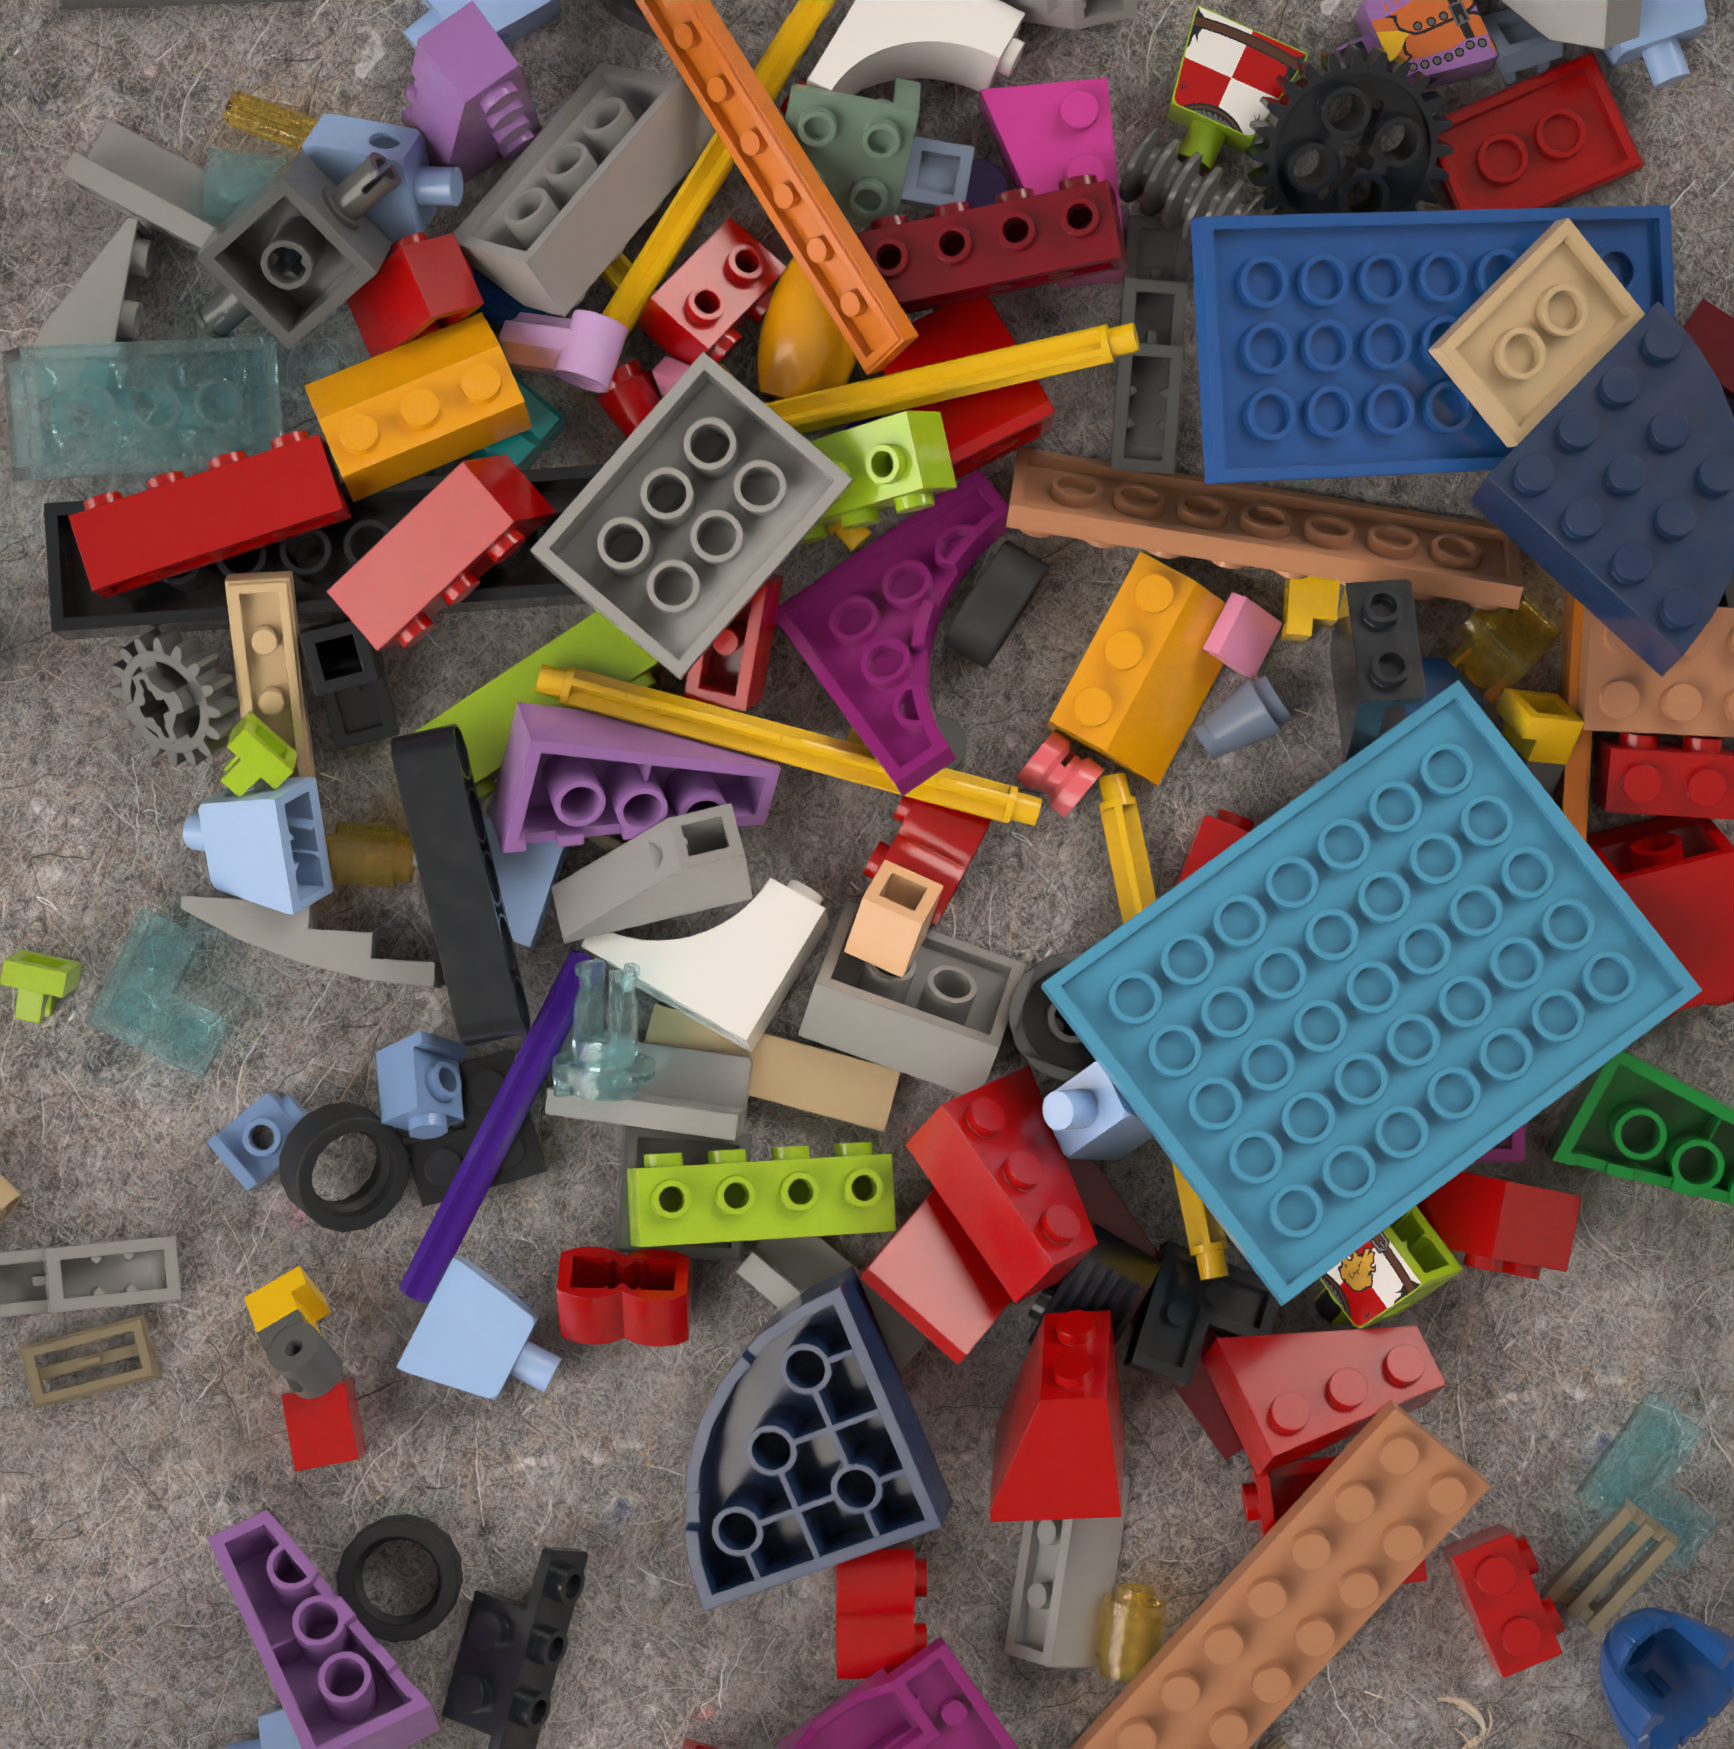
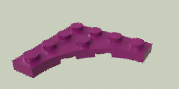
[776,469,1010,796]

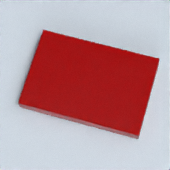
[1436,51,1644,210]

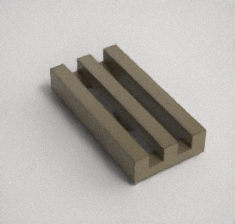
[19,1314,162,1409]
[1545,1498,1678,1634]

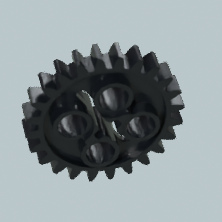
[1245,44,1454,215]

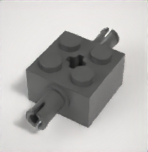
[194,150,401,350]

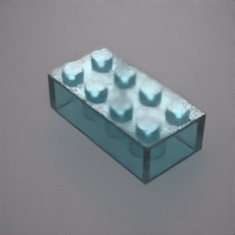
[2,336,283,482]

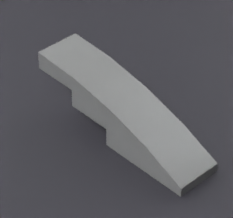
[181,896,442,989]
[0,1235,181,1317]

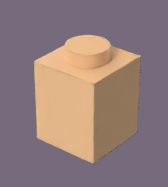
[844,860,944,978]

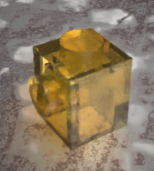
[1447,594,1562,704]

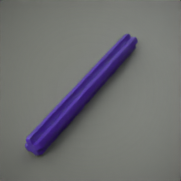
[399,950,601,1304]

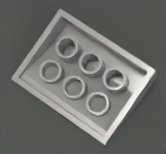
[530,352,853,680]

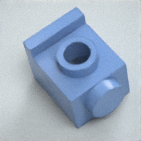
[376,1031,468,1139]
[206,1091,308,1191]

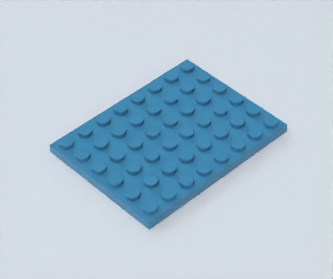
[1041,680,1703,1306]

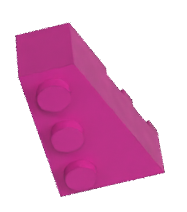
[978,78,1126,288]

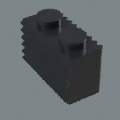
[1028,1224,1163,1346]

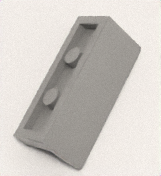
[62,121,250,254]
[545,1031,753,1141]
[736,1236,929,1377]
[1004,1475,1130,1668]

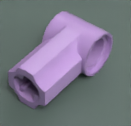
[498,310,628,393]

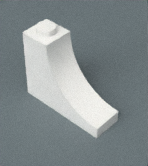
[806,0,1026,95]
[581,877,829,1053]

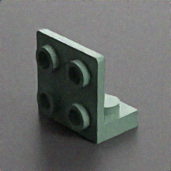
[785,78,921,226]

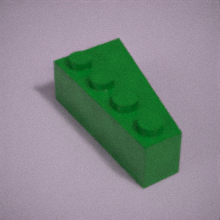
[1544,1049,1734,1207]

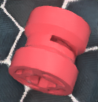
[1015,729,1104,818]

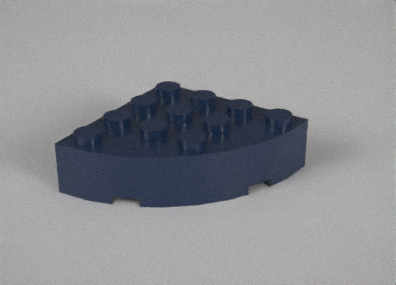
[1470,301,1734,677]
[685,1266,953,1611]

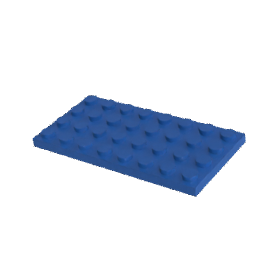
[1190,205,1676,485]

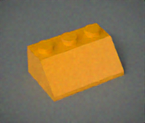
[304,312,532,502]
[1046,551,1226,787]

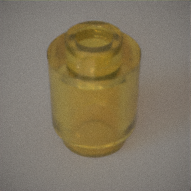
[325,821,415,889]
[1095,1582,1167,1682]

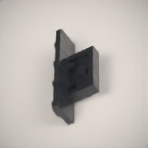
[441,1547,588,1749]

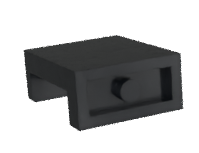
[1330,579,1426,763]

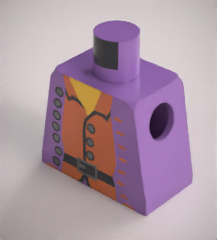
[1334,0,1499,89]

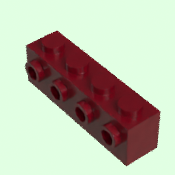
[855,175,1129,314]

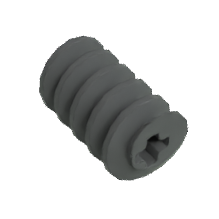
[1119,127,1266,244]

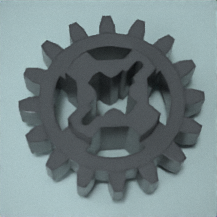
[111,627,240,766]

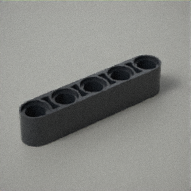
[391,723,530,1047]

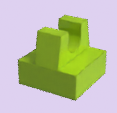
[220,711,298,798]
[0,949,82,1024]

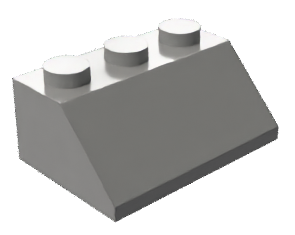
[798,900,1026,1094]

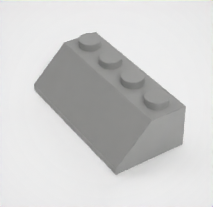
[453,62,715,317]

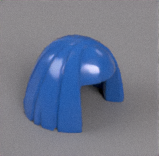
[1599,1607,1734,1749]

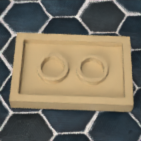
[1428,218,1645,448]

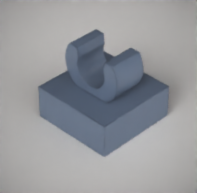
[1481,8,1563,85]
[901,136,975,209]

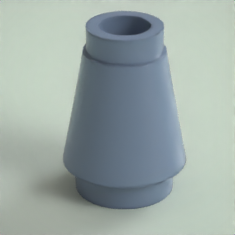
[1193,675,1293,760]

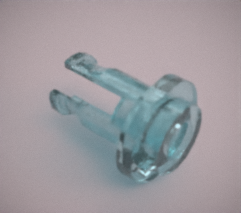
[552,959,656,1101]

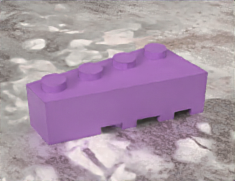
[400,0,542,184]
[489,702,781,853]
[207,1510,440,1749]

